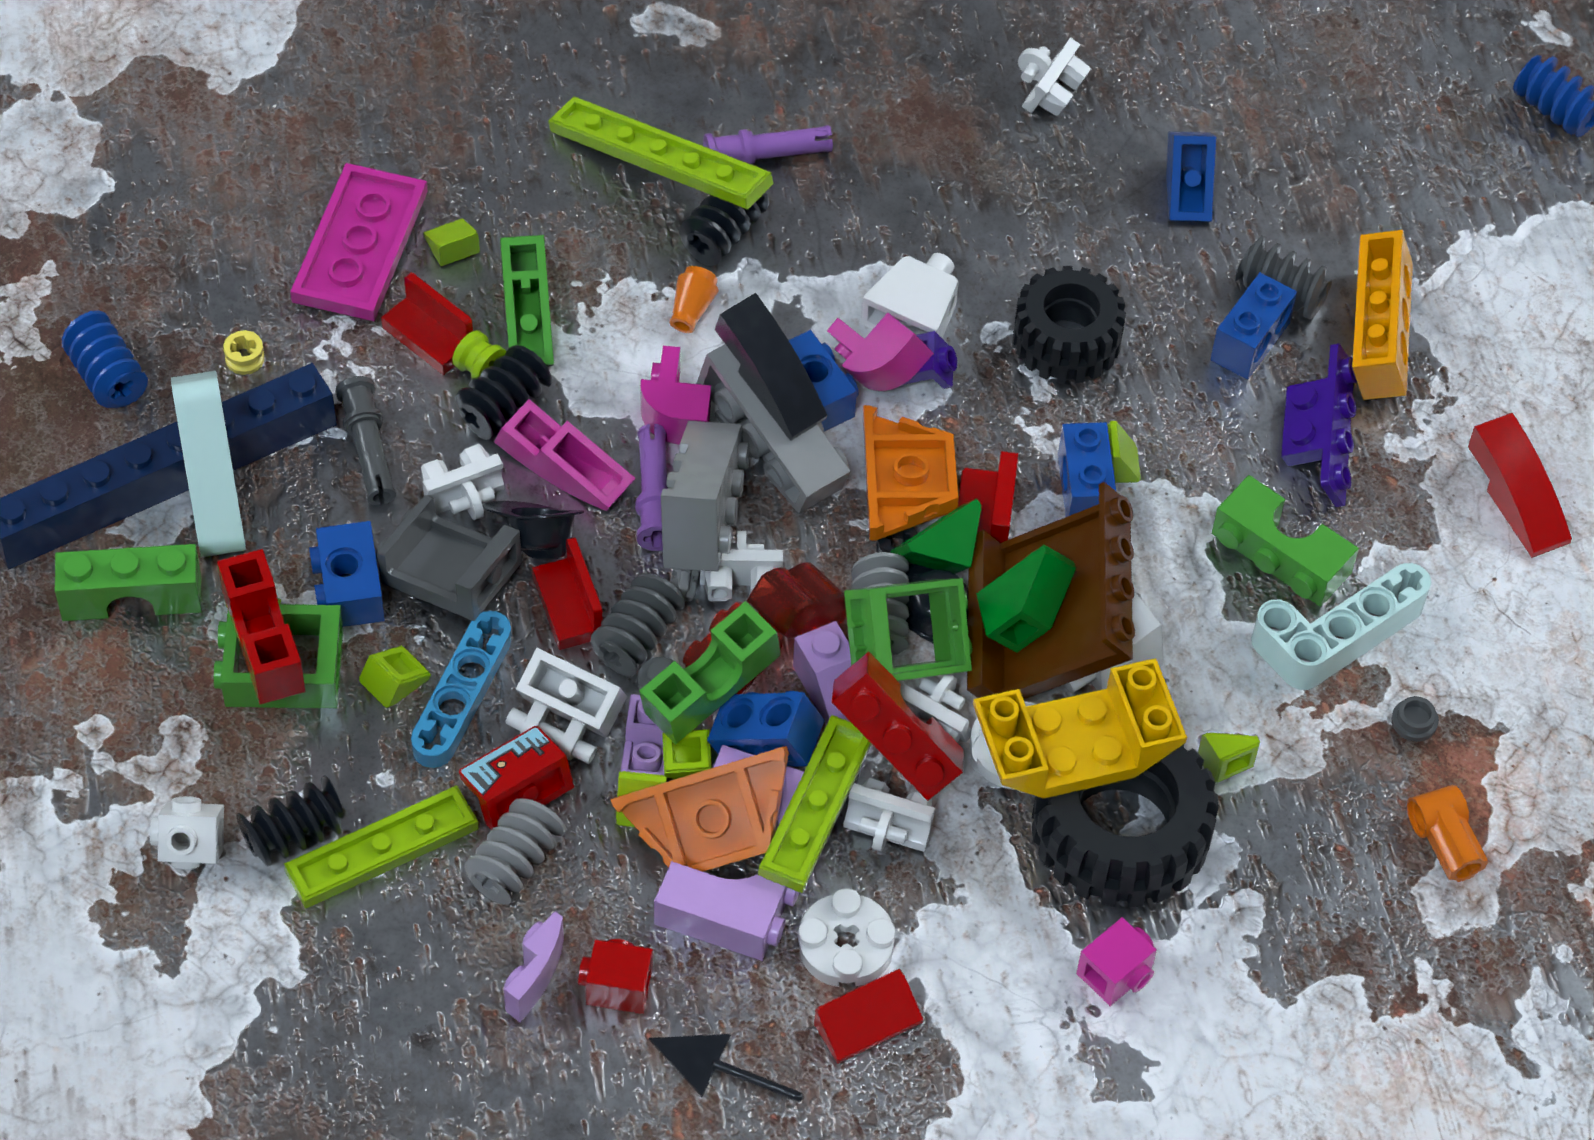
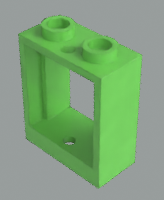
[844,578,972,681]
[214,604,344,709]

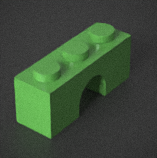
[1211,475,1359,607]
[55,544,202,621]
[639,601,781,745]

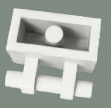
[505,648,627,764]

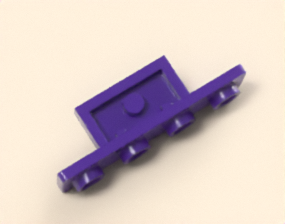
[1281,343,1357,508]

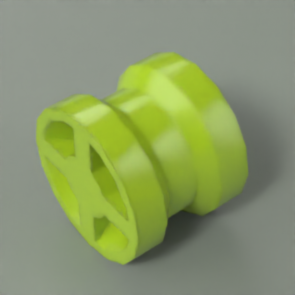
[452,330,506,379]

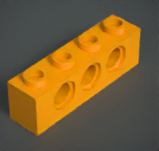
[1352,230,1413,400]

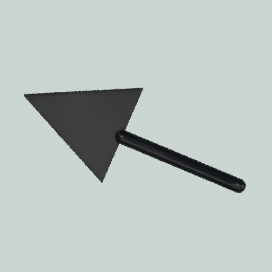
[649,1034,804,1102]

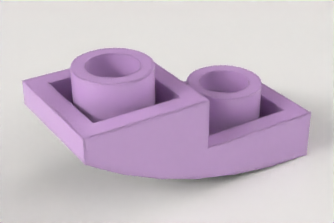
[621,694,668,782]
[504,911,564,1022]

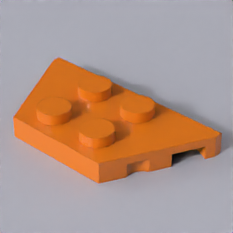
[863,405,958,540]
[610,746,789,872]

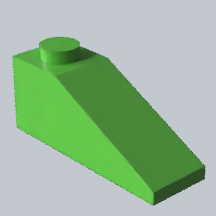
[500,235,554,366]

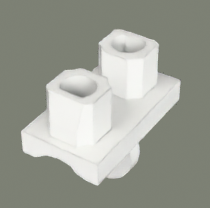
[1018,37,1091,116]
[421,444,505,520]
[700,531,783,602]
[898,674,972,743]
[843,778,935,852]

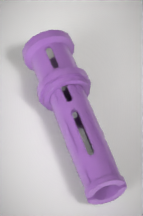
[703,125,833,165]
[635,424,668,551]

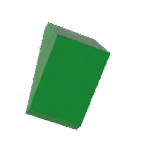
[890,498,982,574]

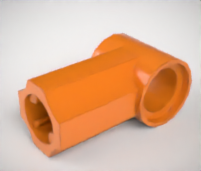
[1407,785,1488,882]

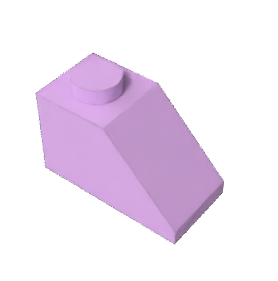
[793,621,851,725]

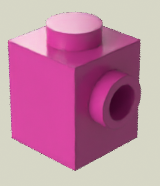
[1076,917,1157,1006]

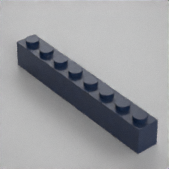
[0,363,337,570]

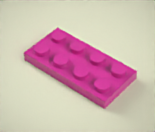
[290,163,428,321]

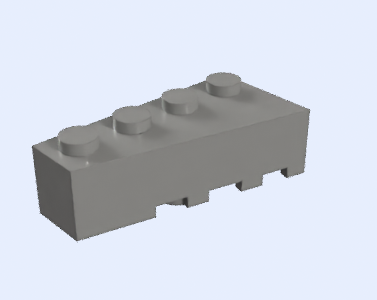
[696,344,851,514]
[661,421,750,572]

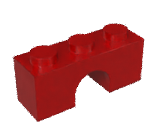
[217,549,306,705]
[832,652,964,801]

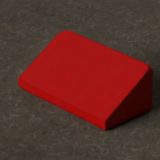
[814,969,924,1064]

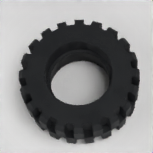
[1031,744,1219,908]

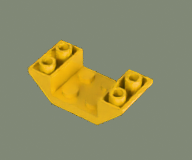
[973,658,1187,799]

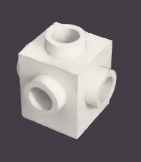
[150,796,224,869]

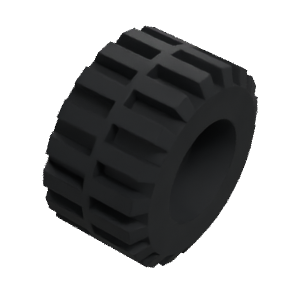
[1013,266,1126,384]

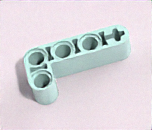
[171,371,246,558]
[1251,563,1431,690]

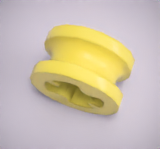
[223,330,265,375]

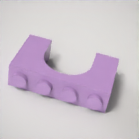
[654,745,804,961]

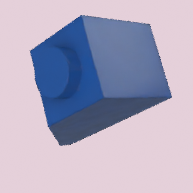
[1166,131,1216,221]

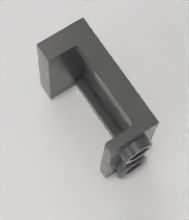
[376,495,522,621]

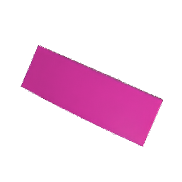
[494,399,635,511]

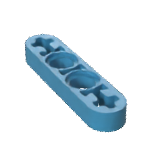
[411,611,512,768]

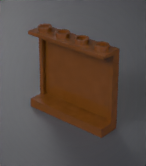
[967,482,1135,699]

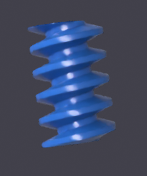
[1513,54,1594,138]
[62,310,148,408]

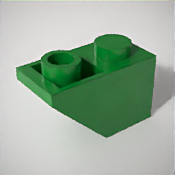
[976,544,1076,653]

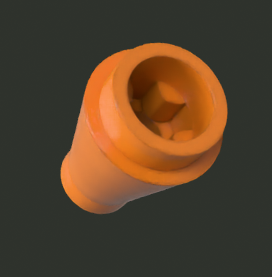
[669,266,718,333]

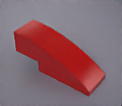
[1468,412,1572,558]

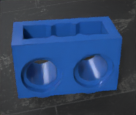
[1210,272,1297,380]
[707,691,824,767]

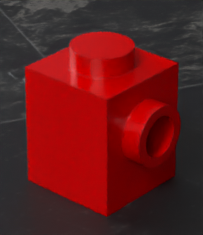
[578,939,653,1014]

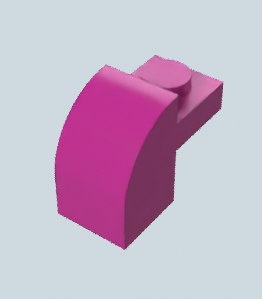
[827,312,934,391]
[640,346,711,445]

